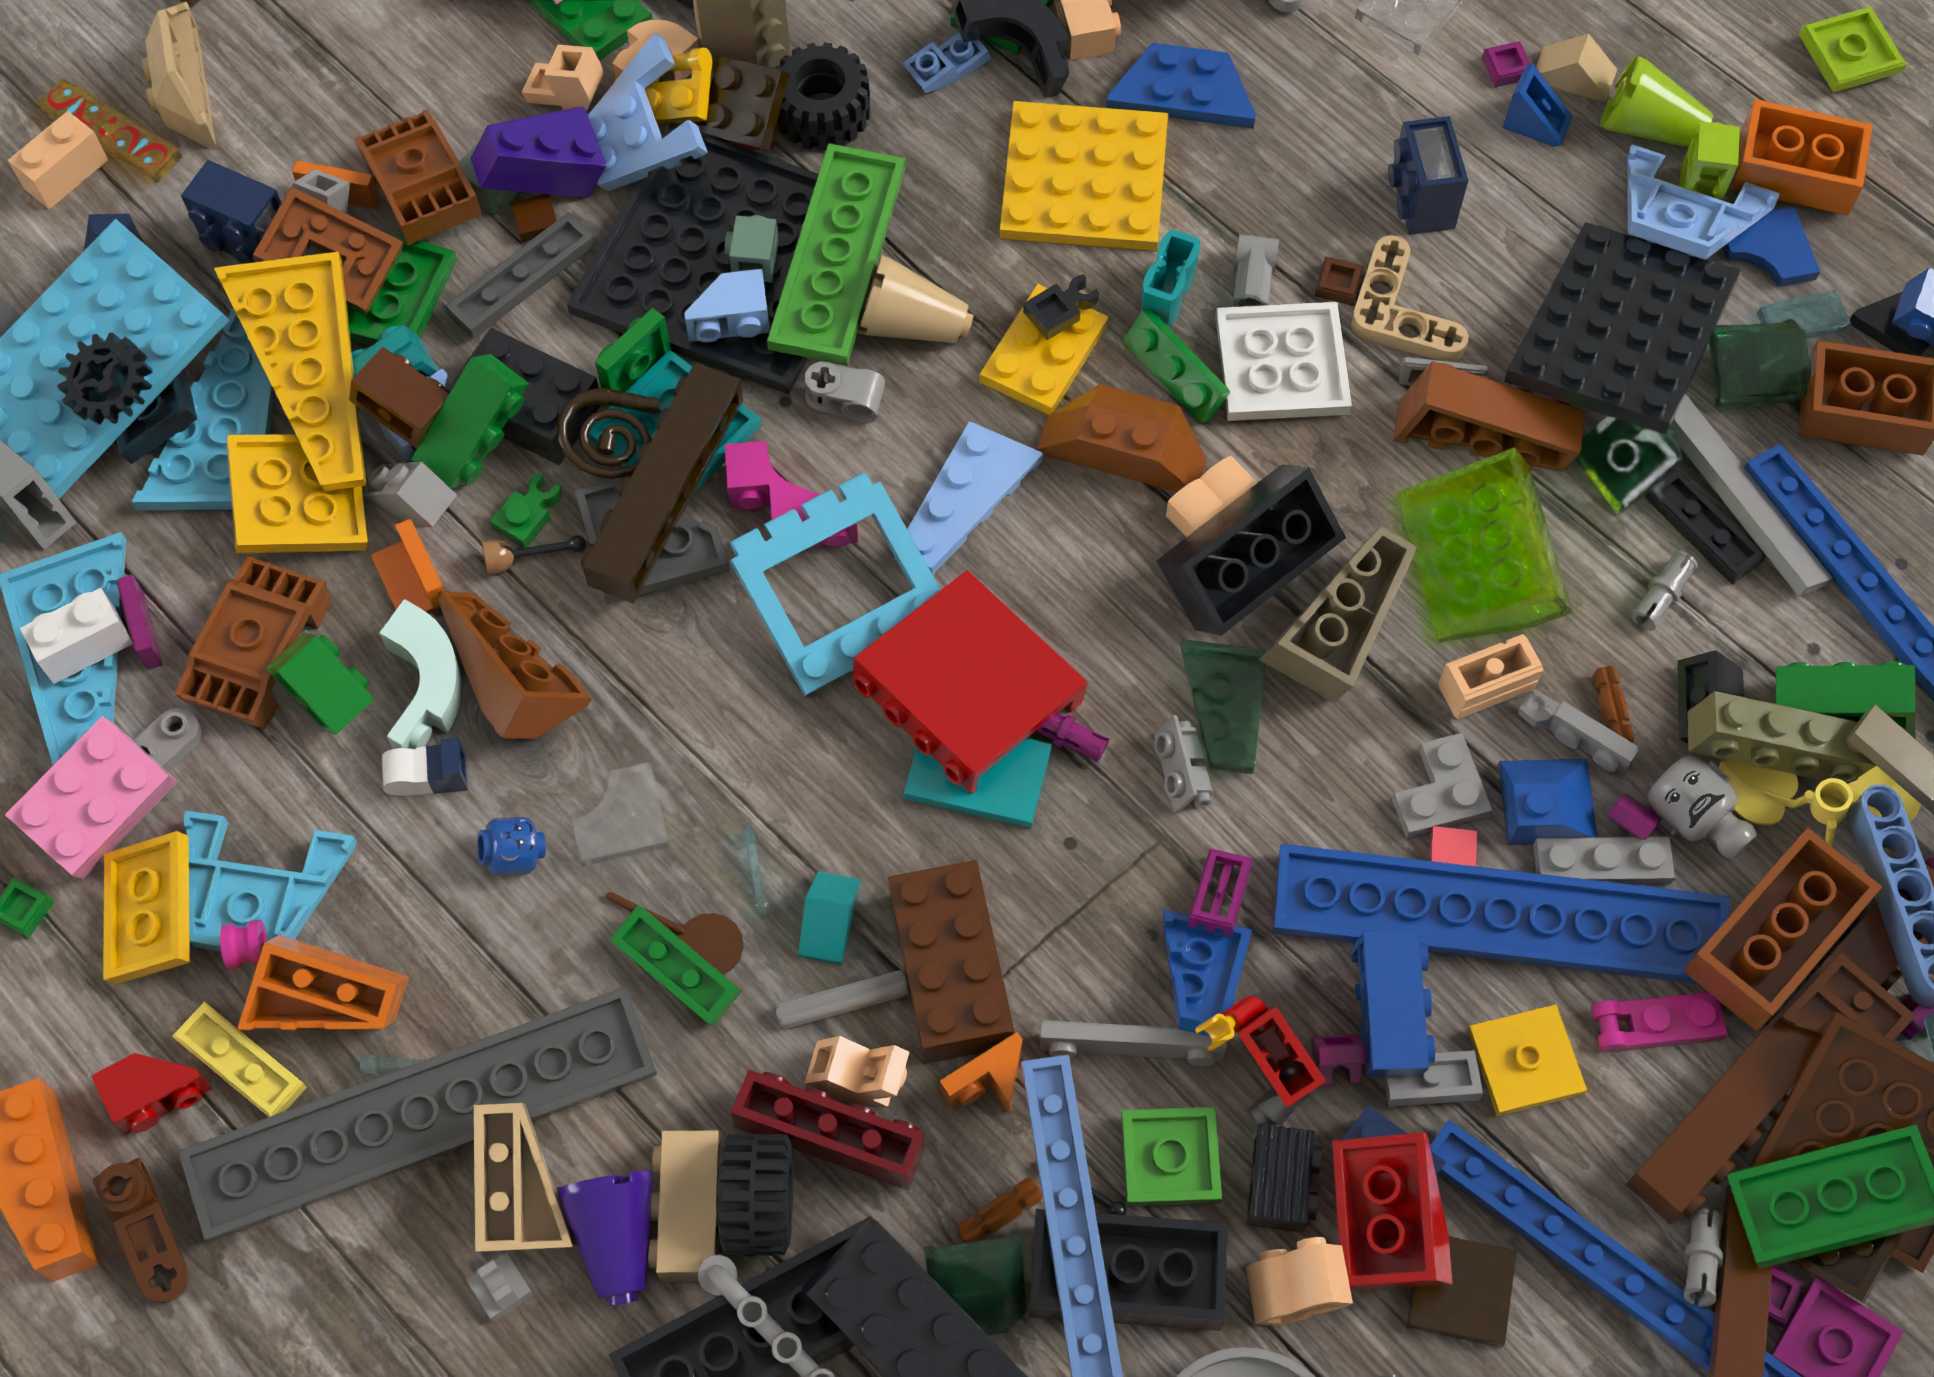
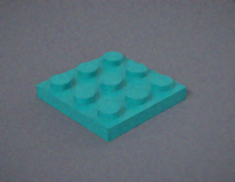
[588,350,762,494]

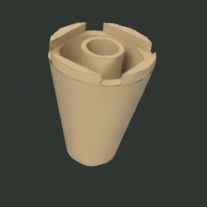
[857,255,974,343]

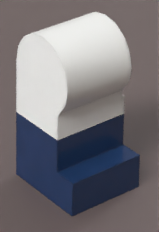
[382,737,468,796]

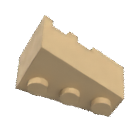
[474,1103,575,1252]

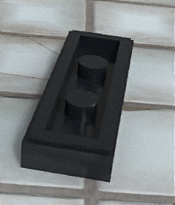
[1644,468,1766,585]

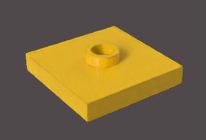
[1467,1004,1587,1117]

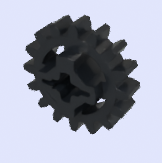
[57,333,153,425]

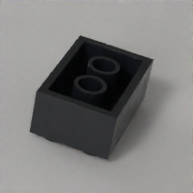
[447,328,601,465]

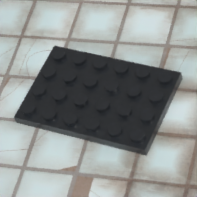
[1504,222,1741,435]

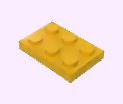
[980,284,1109,415]
[103,831,190,985]

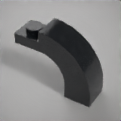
[951,0,1069,98]

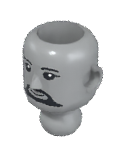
[1648,755,1757,860]

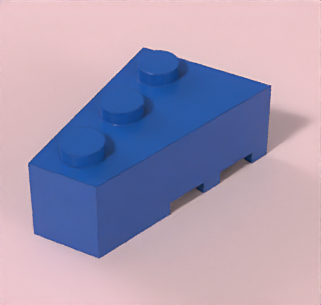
[1350,930,1436,1077]

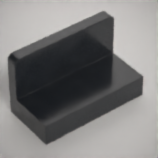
[1678,650,1744,744]

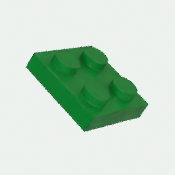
[595,308,671,407]

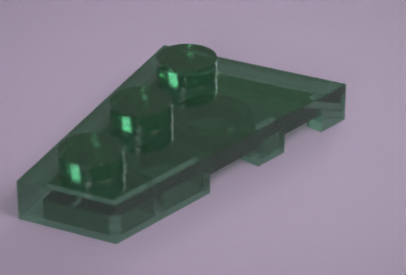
[1180,639,1267,774]

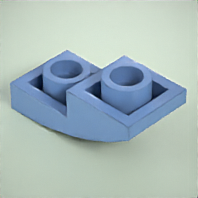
[902,32,991,93]

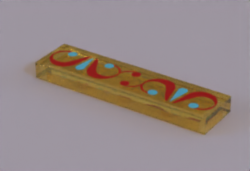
[36,78,183,184]

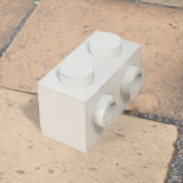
[20,588,132,684]

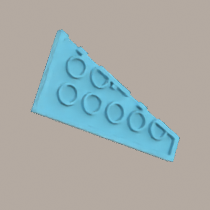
[131,308,275,510]
[0,532,127,765]

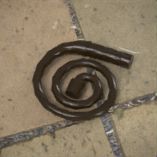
[557,388,659,479]

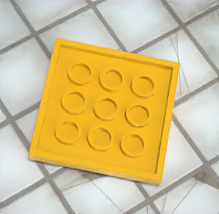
[1000,101,1168,251]

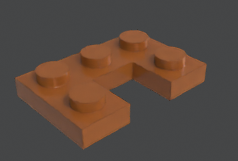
[253,187,403,315]

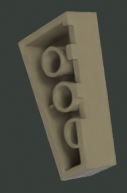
[1260,526,1418,702]

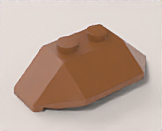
[1036,384,1207,492]

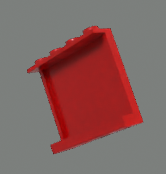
[852,570,1088,794]

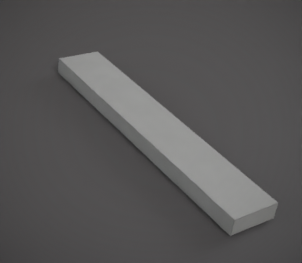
[1668,394,1833,596]

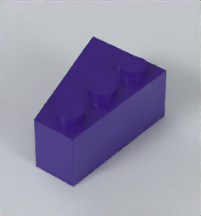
[470,106,607,198]

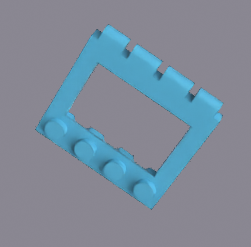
[730,472,941,697]

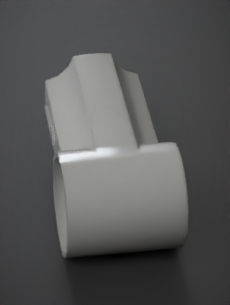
[1232,234,1279,307]

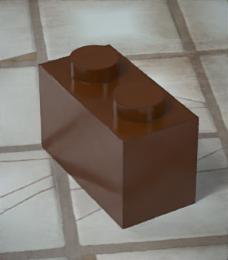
[349,347,449,449]

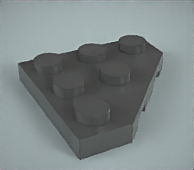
[575,479,730,604]

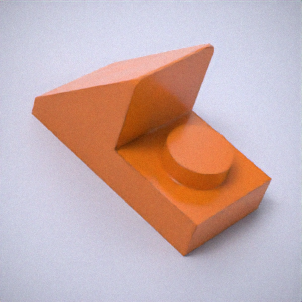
[940,1032,1022,1113]

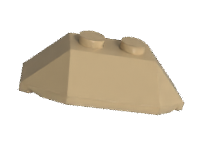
[142,2,216,149]

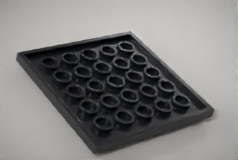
[567,122,819,394]

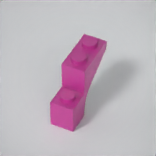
[725,441,858,548]

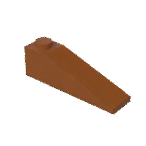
[437,591,592,740]

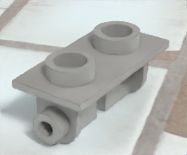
[1154,715,1214,813]

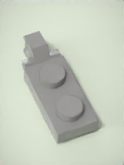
[1518,689,1639,775]

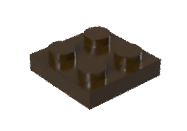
[699,56,790,151]

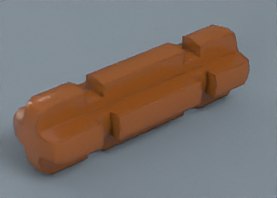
[1593,666,1635,742]
[957,1178,1042,1248]

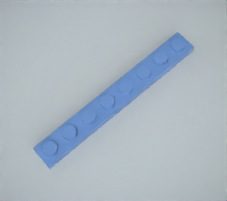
[1022,1054,1123,1377]

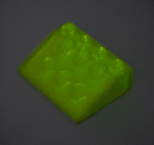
[1397,447,1573,643]

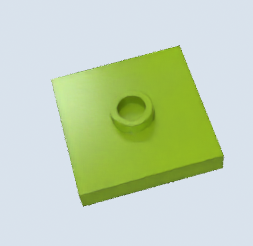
[1798,6,1906,93]

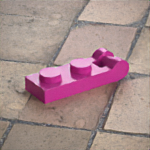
[1591,992,1728,1053]

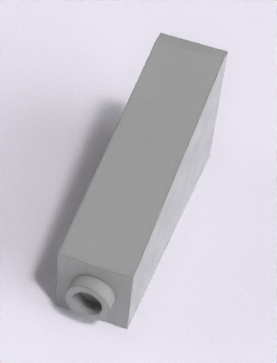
[0,440,77,550]

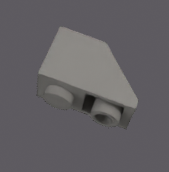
[362,461,457,527]

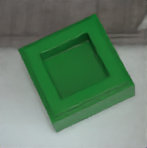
[0,877,55,939]

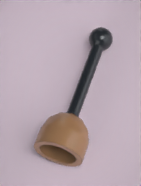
[482,535,586,575]

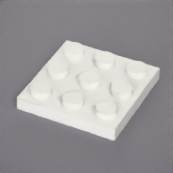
[1215,302,1352,421]

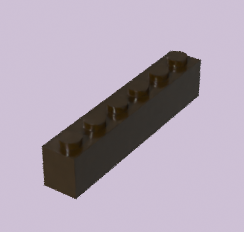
[581,362,743,604]

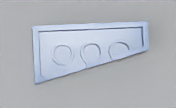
[894,421,1043,575]

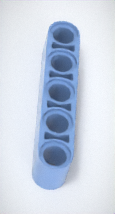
[1848,785,1934,1008]

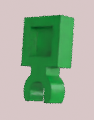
[490,473,563,548]

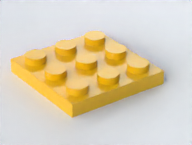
[226,434,368,553]

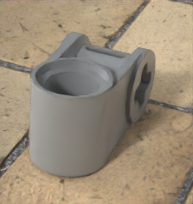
[805,362,885,423]

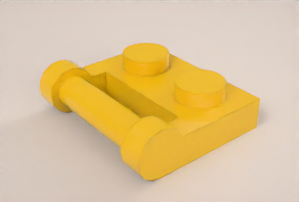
[645,48,712,125]

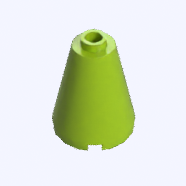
[1599,56,1713,148]

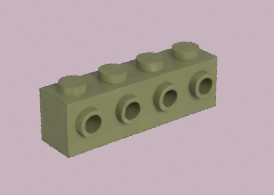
[1687,691,1877,784]

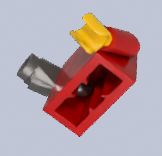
[1196,996,1327,1126]

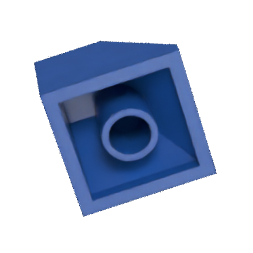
[1498,759,1597,845]

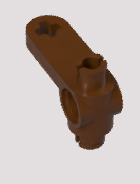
[93,1157,190,1303]

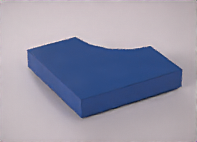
[1723,207,1820,286]

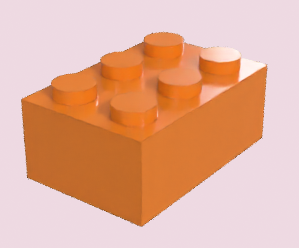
[1730,99,1873,215]

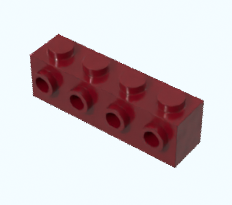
[731,1070,925,1191]

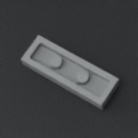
[1533,837,1675,885]

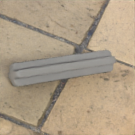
[775,970,909,1029]

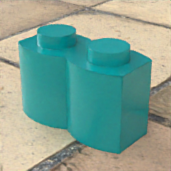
[1140,229,1200,327]

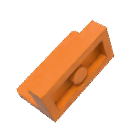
[371,518,445,614]

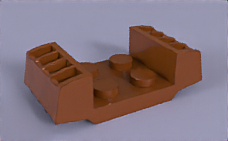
[354,109,482,246]
[174,556,330,729]

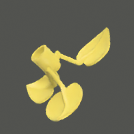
[1719,760,1921,924]

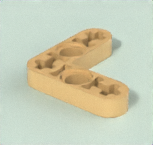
[1351,235,1469,362]

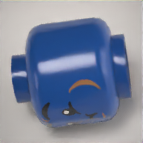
[477,817,546,876]

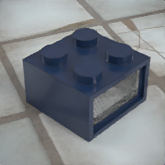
[1388,116,1469,234]
[181,160,282,264]

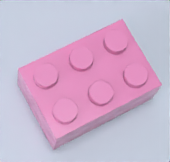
[5,716,178,880]

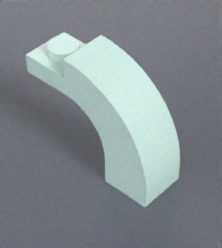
[379,599,462,749]

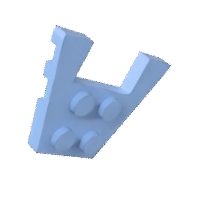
[588,33,708,192]
[1626,144,1780,260]

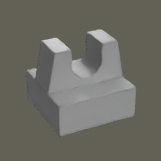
[466,1252,534,1322]

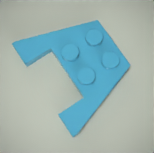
[184,810,357,951]

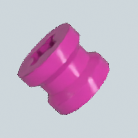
[220,919,268,970]

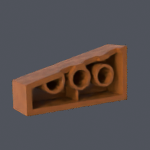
[1393,361,1586,472]

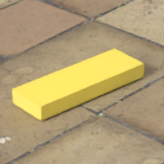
[172,1001,307,1117]

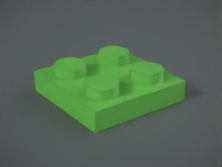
[1121,1107,1222,1207]

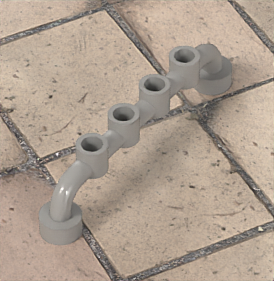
[698,1255,835,1377]

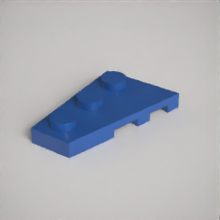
[1162,909,1252,1036]

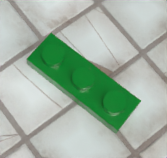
[1122,309,1231,424]
[610,905,742,1026]

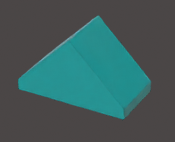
[798,871,862,965]

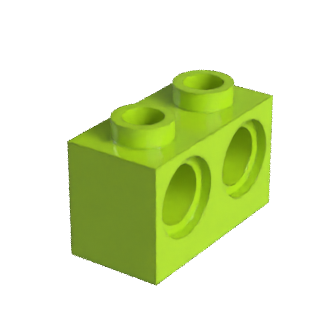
[1679,121,1740,200]

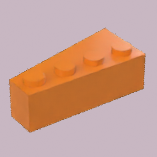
[0,1078,99,1282]

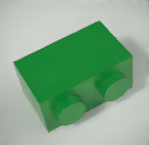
[266,632,374,735]

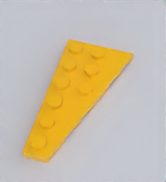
[214,252,366,491]

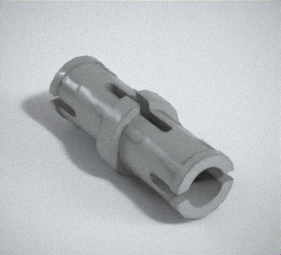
[1631,551,1698,631]
[1684,1209,1723,1307]

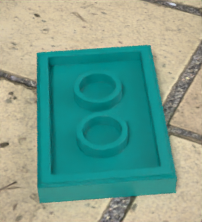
[904,739,1052,829]

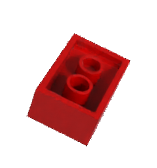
[1332,1132,1453,1291]

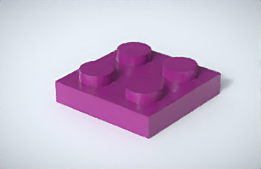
[1770,1276,1904,1377]

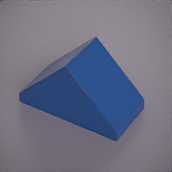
[1503,63,1573,147]

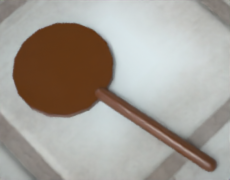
[606,892,744,975]

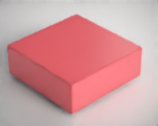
[1429,826,1477,866]

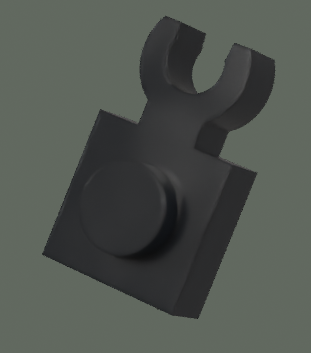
[1023,275,1099,340]

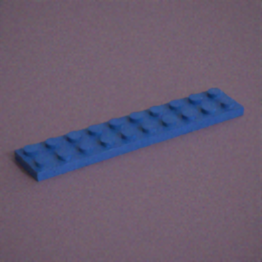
[1272,844,1730,984]

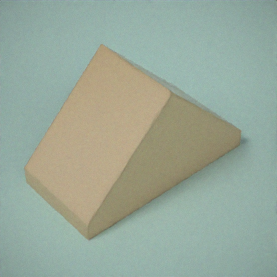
[1536,33,1617,103]

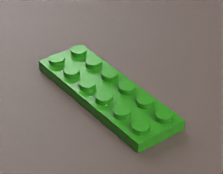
[767,143,906,366]

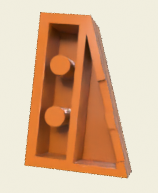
[237,935,409,1030]

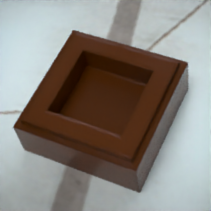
[511,194,557,242]
[1315,256,1364,306]

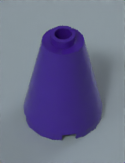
[557,1170,653,1306]

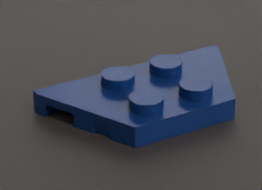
[1106,43,1256,128]

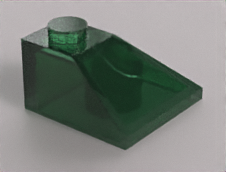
[1575,416,1683,515]

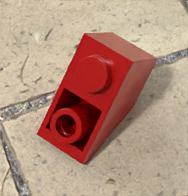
[91,1053,212,1135]

